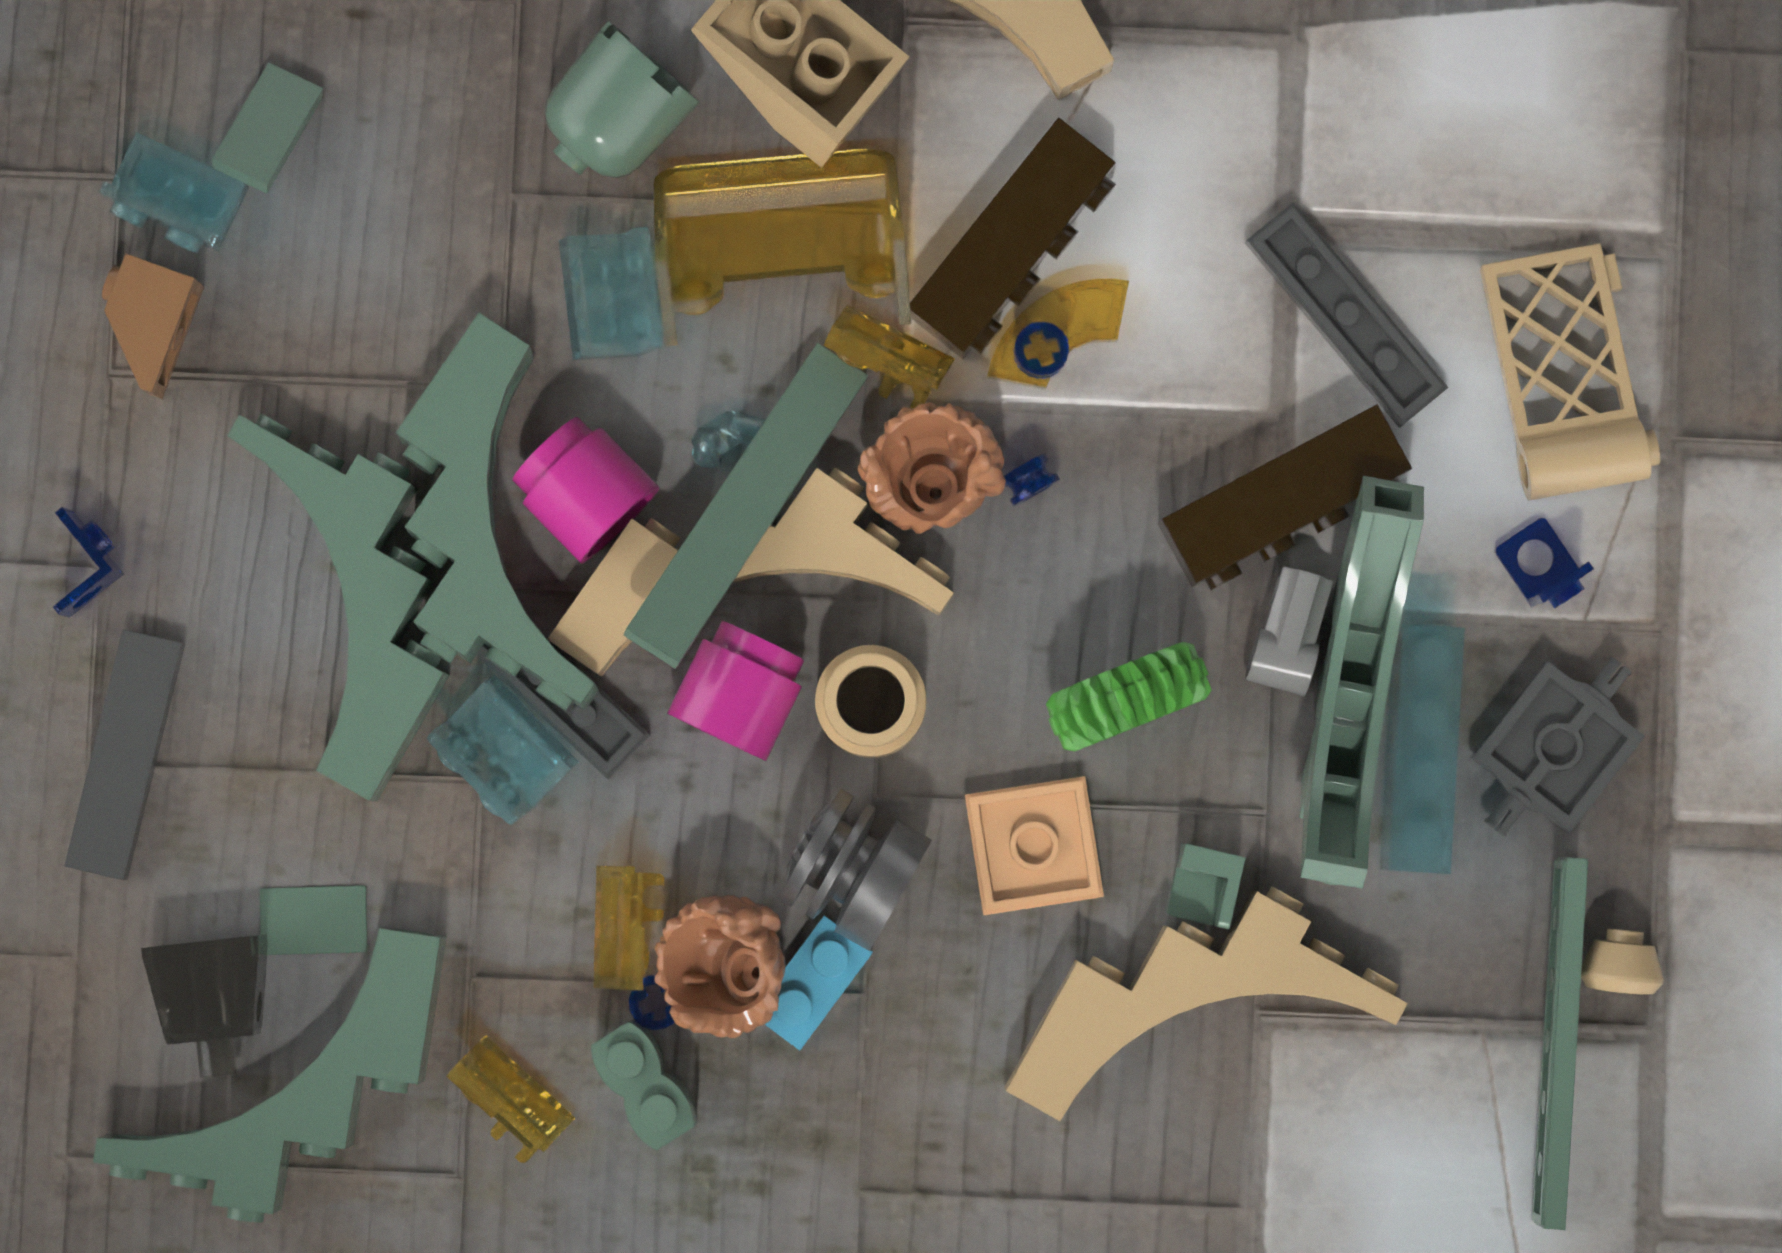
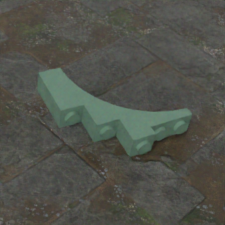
[396,313,599,711]
[227,413,450,802]
[1299,476,1424,889]
[93,927,447,1222]

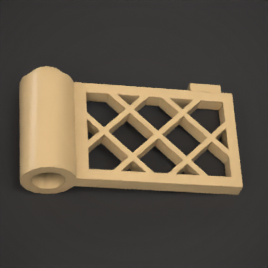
[1480,243,1660,501]

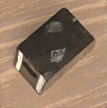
[141,934,268,1078]

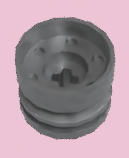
[778,788,932,951]

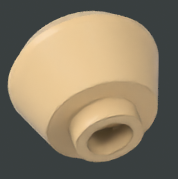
[1581,929,1664,995]

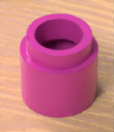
[512,417,660,564]
[667,621,805,761]

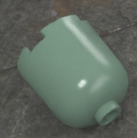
[545,21,700,178]

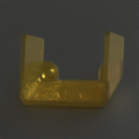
[653,148,911,346]

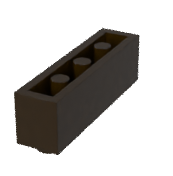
[906,117,1116,359]
[1158,404,1412,591]

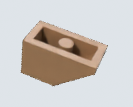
[102,253,204,399]

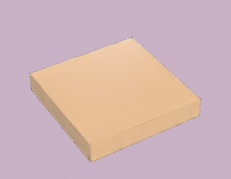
[964,776,1104,915]

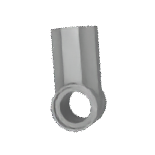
[1245,566,1333,697]

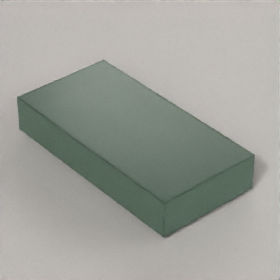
[212,62,323,194]

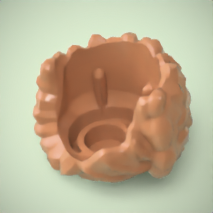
[858,402,1006,534]
[655,895,785,1038]

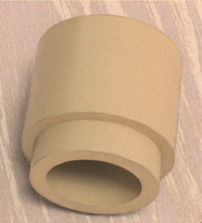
[815,645,926,758]

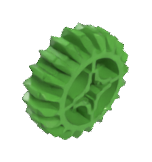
[1046,642,1212,752]

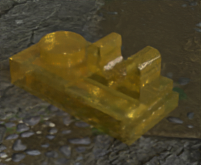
[823,305,955,409]
[593,865,664,990]
[446,1036,575,1163]

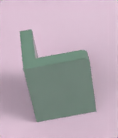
[1166,843,1246,929]

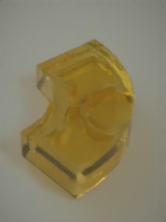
[987,279,1129,390]

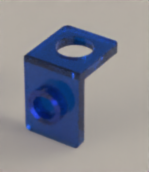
[53,506,124,618]
[1494,518,1594,608]

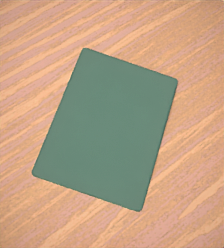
[260,885,367,955]

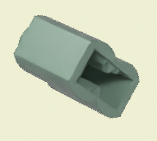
[591,1019,697,1150]

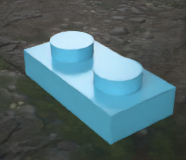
[765,915,873,1051]

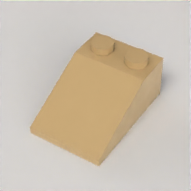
[691,0,910,168]

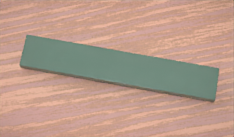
[623,343,868,669]
[1532,857,1588,1230]

